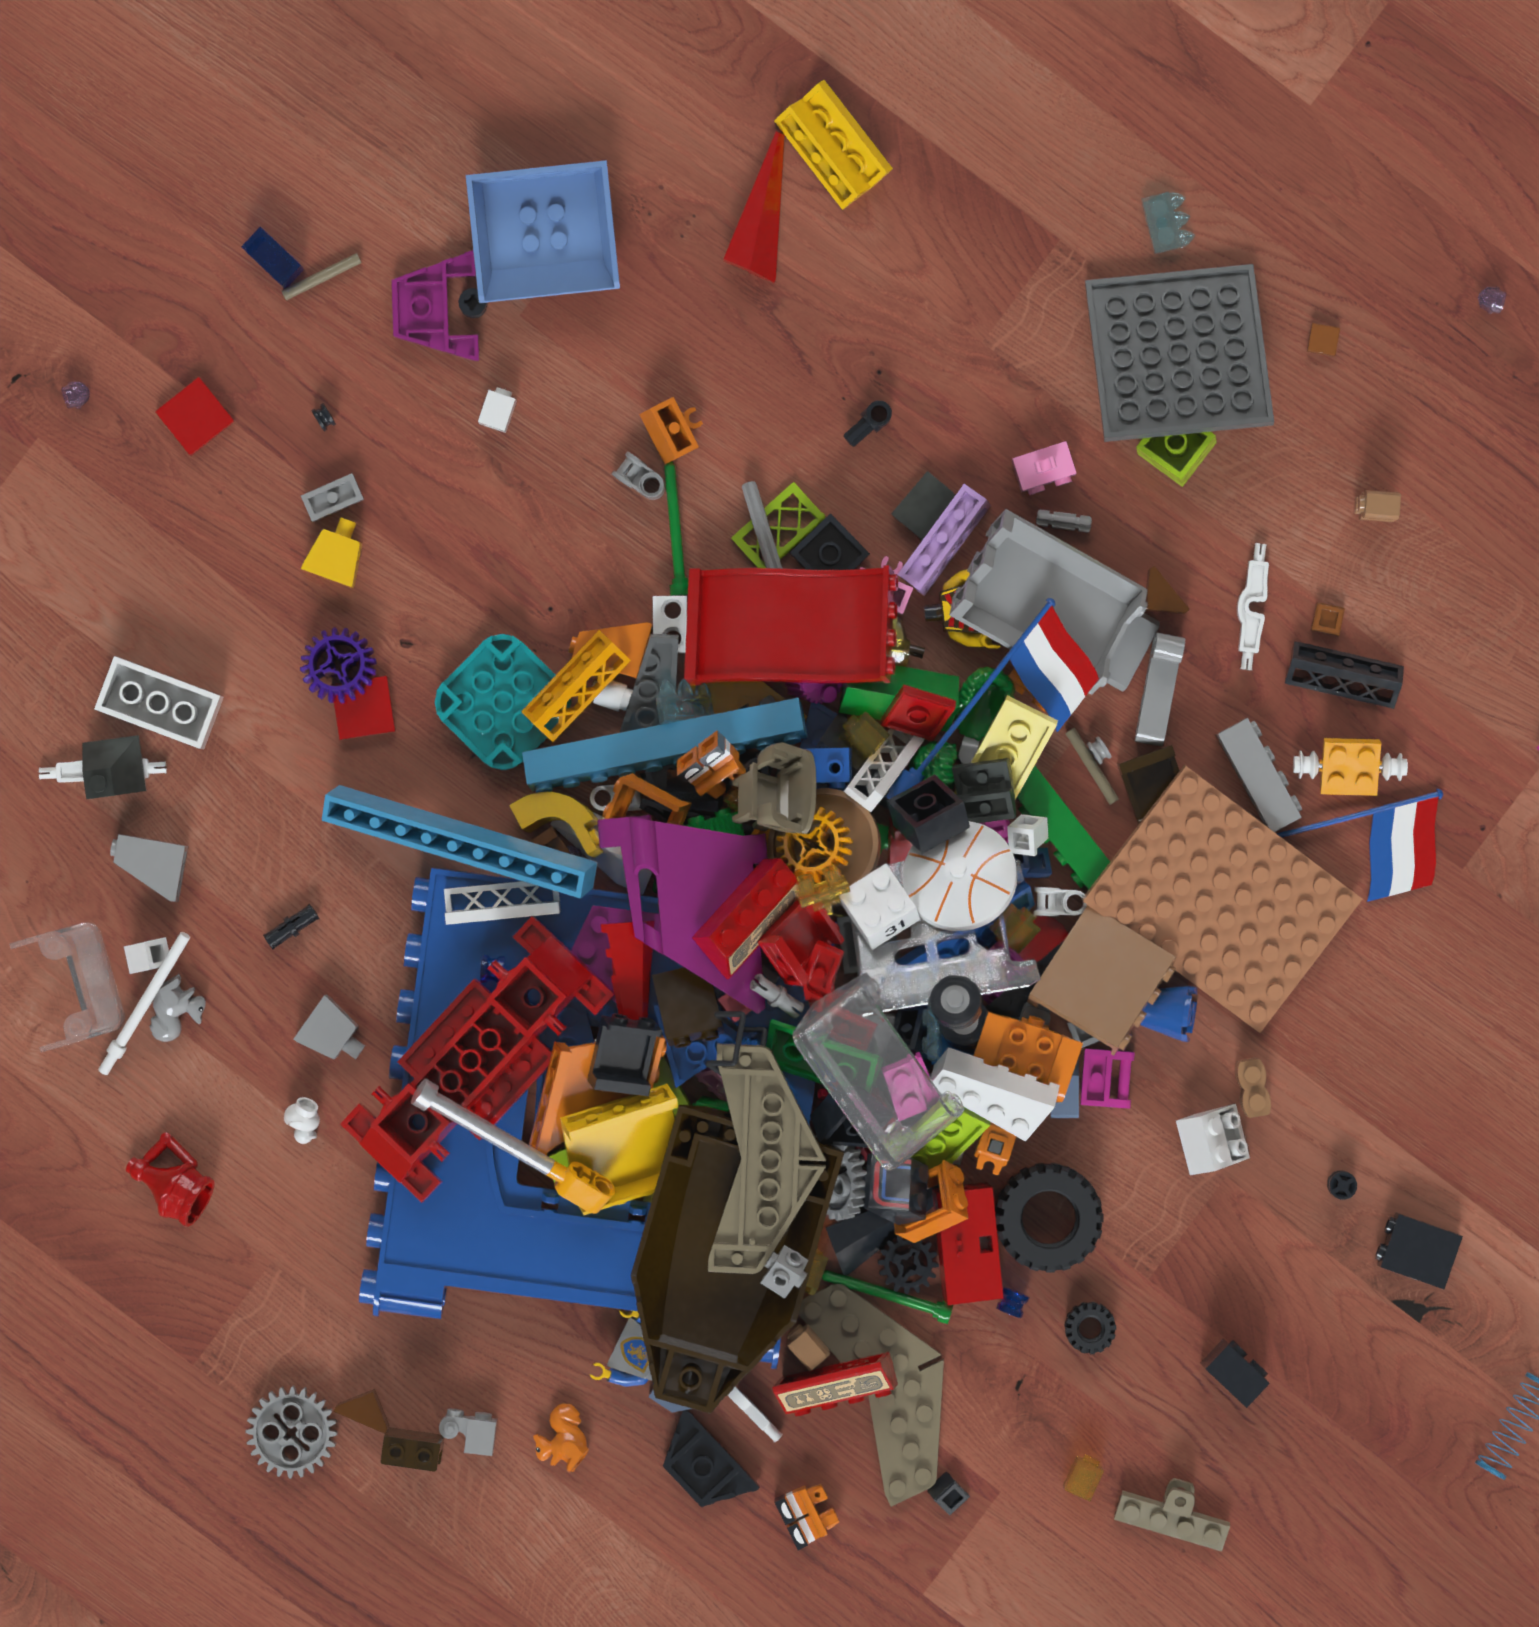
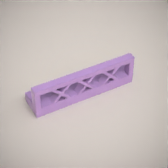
[897,484,991,596]

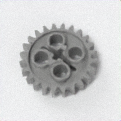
[814,1135,867,1221]
[246,1386,338,1479]

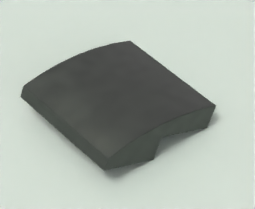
[891,471,956,541]
[952,758,1016,823]

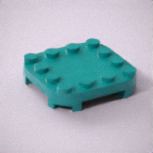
[435,634,572,770]

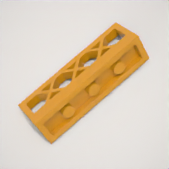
[521,630,631,742]

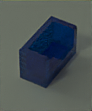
[241,226,304,289]

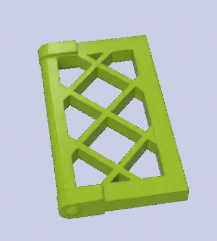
[731,482,826,568]

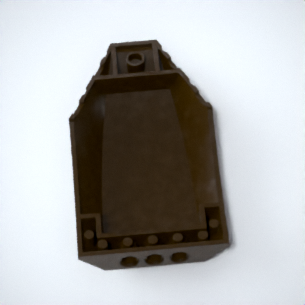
[631,1105,845,1414]

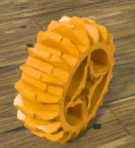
[776,807,853,884]

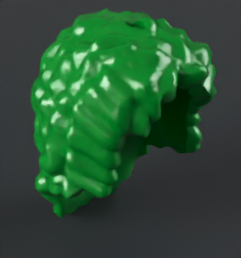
[954,667,1015,741]
[908,741,959,789]

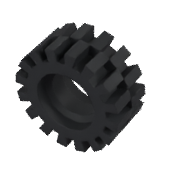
[1064,1302,1116,1354]

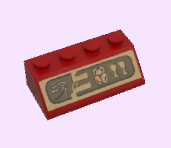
[692,858,800,979]
[772,1351,898,1416]

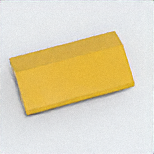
[774,80,893,210]

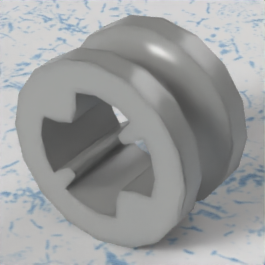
[1087,736,1112,764]

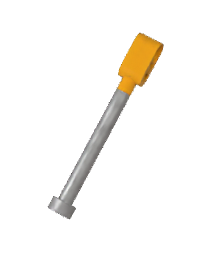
[411,1079,615,1214]

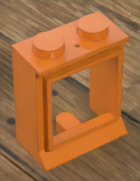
[602,773,692,825]
[894,1160,968,1243]

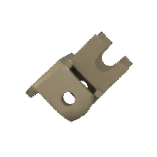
[732,742,816,834]

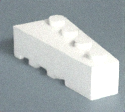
[929,1047,1060,1141]

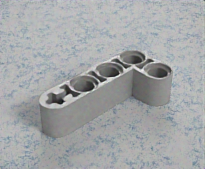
[1134,633,1185,747]

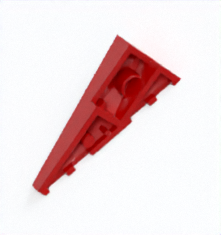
[723,131,785,283]
[600,921,655,1020]

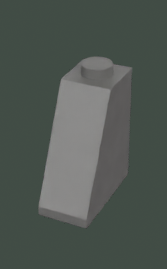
[110,834,188,902]

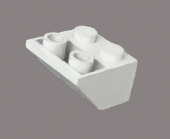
[1176,1104,1250,1175]

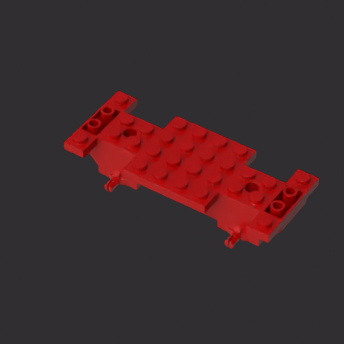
[340,916,615,1203]

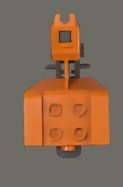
[973,1002,1083,1175]

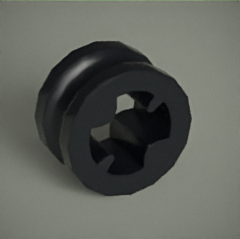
[311,403,336,432]

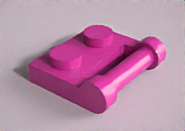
[1080,1048,1135,1109]

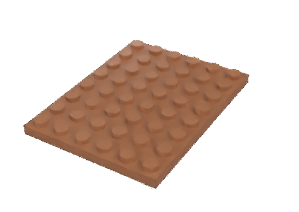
[1081,765,1363,1033]

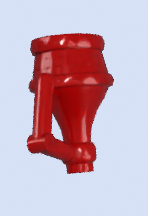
[126,1132,215,1227]

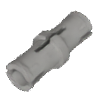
[750,974,804,1019]

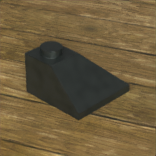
[82,735,147,799]

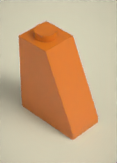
[568,622,653,678]

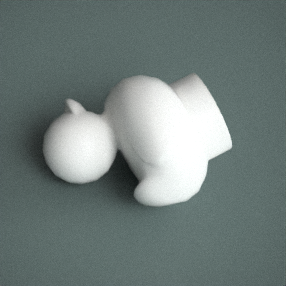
[284,1097,320,1144]

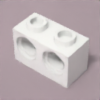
[653,596,688,653]

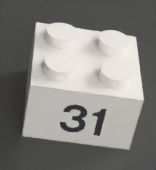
[838,864,920,950]

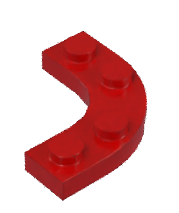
[804,940,878,1051]

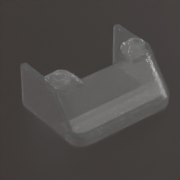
[9,922,125,1052]

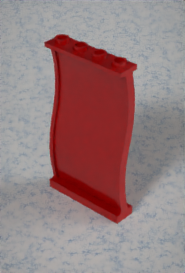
[684,565,898,685]

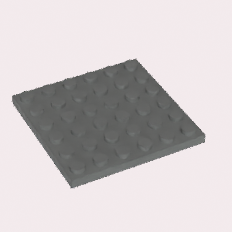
[1085,264,1274,442]

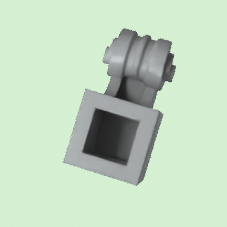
[439,1409,498,1456]

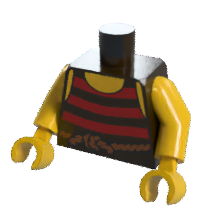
[924,569,1000,649]

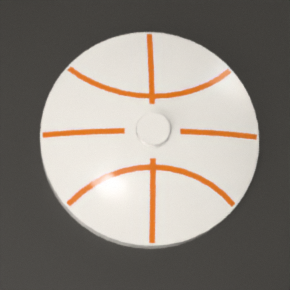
[903,821,1017,931]

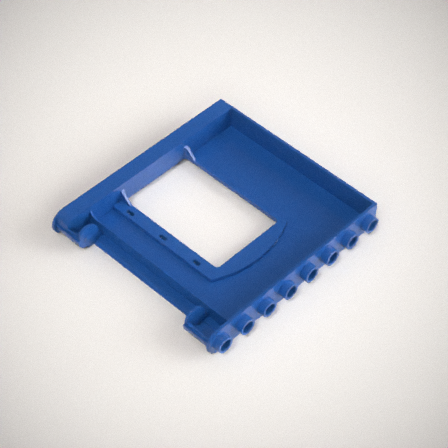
[359,868,837,1370]

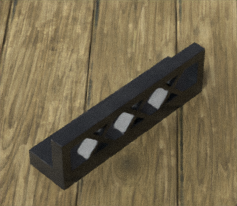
[1285,641,1404,709]

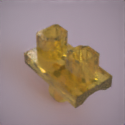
[795,865,851,915]

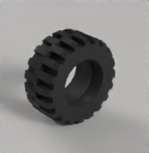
[995,1163,1104,1273]

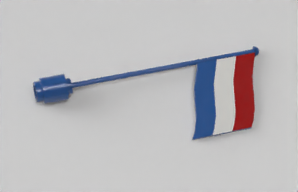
[885,598,1099,799]
[1276,789,1443,902]

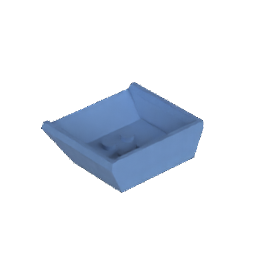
[466,160,620,303]

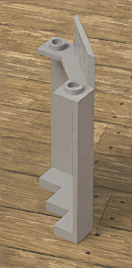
[949,509,1160,695]

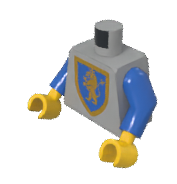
[589,1309,652,1387]

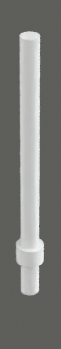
[98,932,190,1075]

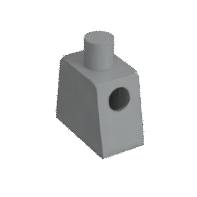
[293,995,365,1059]

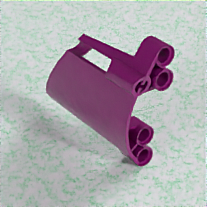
[597,815,768,1014]

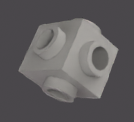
[761,1245,808,1298]

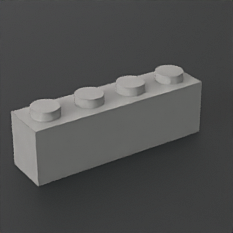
[1216,718,1302,832]

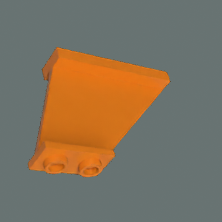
[529,1035,667,1155]

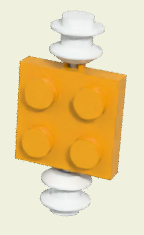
[1293,738,1408,796]

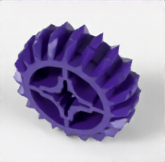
[300,627,377,703]

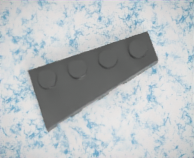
[619,634,679,733]

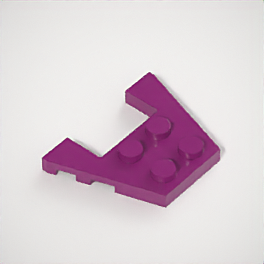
[392,250,479,361]
[571,905,661,1003]

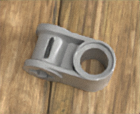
[611,451,666,500]

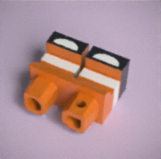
[677,730,746,799]
[774,1484,839,1551]

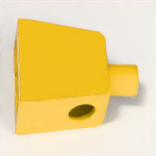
[301,518,362,588]

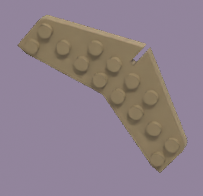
[708,1043,826,1274]
[799,1284,944,1507]

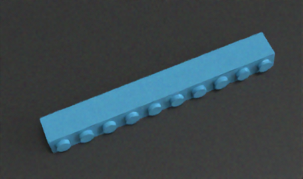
[522,698,808,793]
[322,785,598,899]

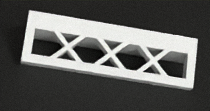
[844,728,925,812]
[444,881,561,925]

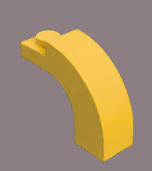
[509,792,604,858]

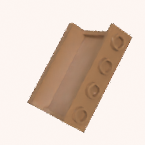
[1027,905,1176,1056]

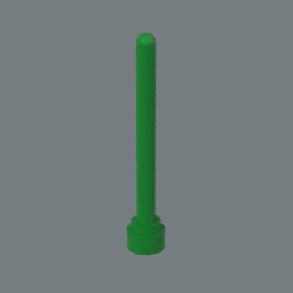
[664,462,689,596]
[821,1270,954,1325]

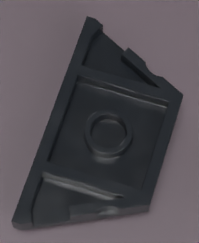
[663,1410,760,1507]

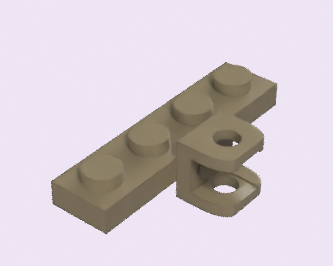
[1114,1478,1230,1551]

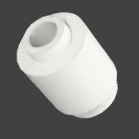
[592,680,633,712]

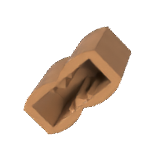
[1354,490,1401,522]
[1235,1057,1271,1118]
[787,1323,830,1371]

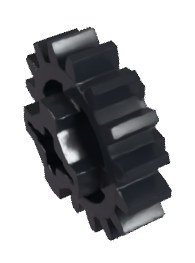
[877,1234,939,1294]

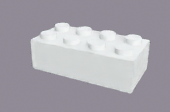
[94,656,224,749]

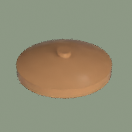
[767,788,881,902]

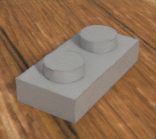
[301,473,364,522]

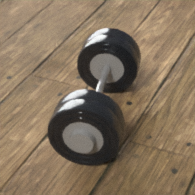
[930,975,988,1050]

